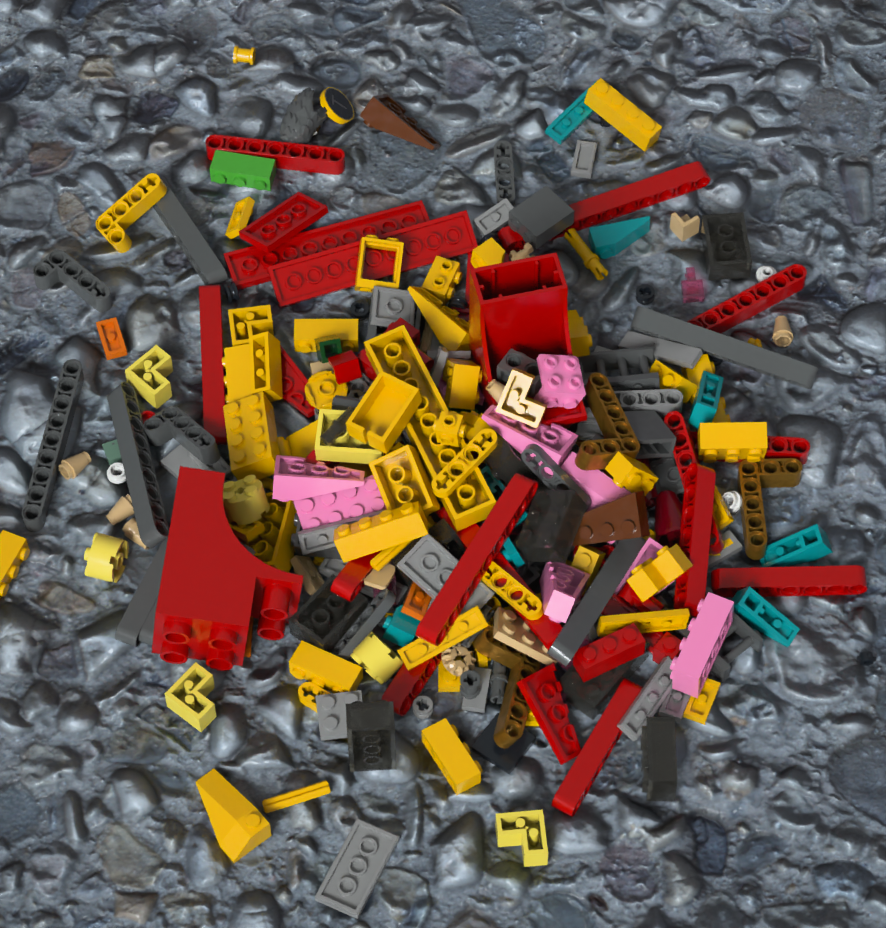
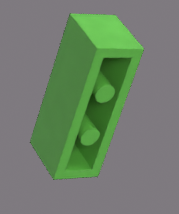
[210,150,276,191]

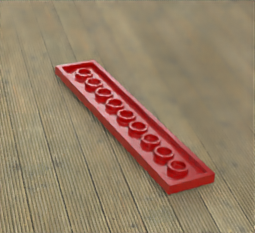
[223,200,430,290]
[267,210,478,308]

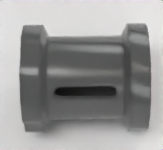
[460,670,481,699]

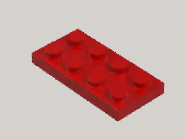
[239,192,328,253]

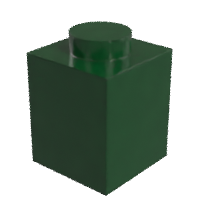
[314,335,342,363]

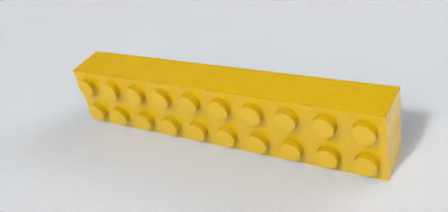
[364,325,496,532]

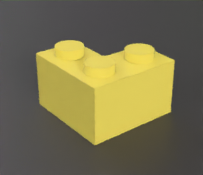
[125,345,173,409]
[165,662,217,732]
[495,809,548,867]

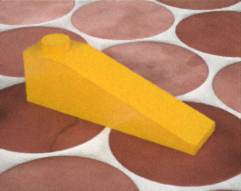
[408,286,469,351]
[195,769,272,863]

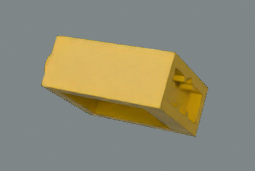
[354,235,404,293]

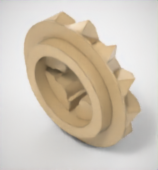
[441,643,477,677]

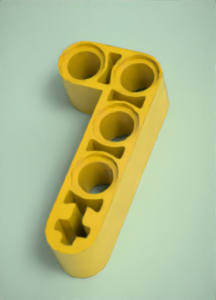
[95,173,167,253]

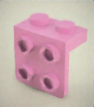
[534,354,586,409]

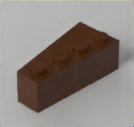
[553,491,650,548]

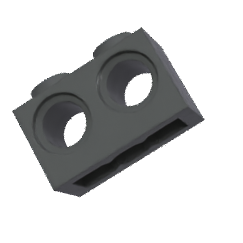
[497,348,542,398]

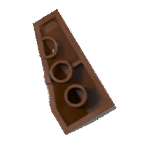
[359,94,441,150]

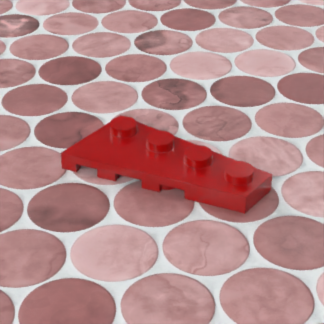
[517,663,581,765]

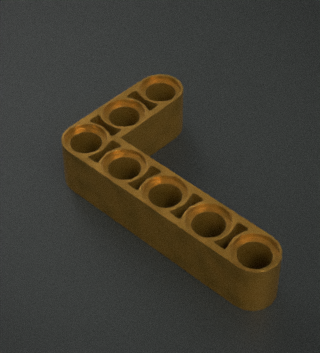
[575,373,640,471]
[737,458,802,560]
[474,626,541,749]

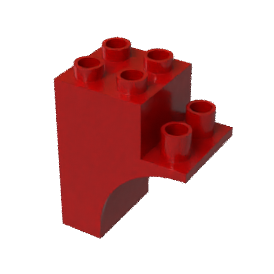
[469,252,587,438]
[152,466,304,671]

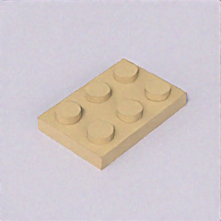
[493,607,557,666]

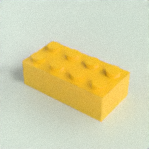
[223,391,280,480]

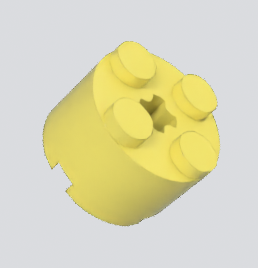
[223,475,270,525]
[84,532,129,583]
[350,631,403,685]

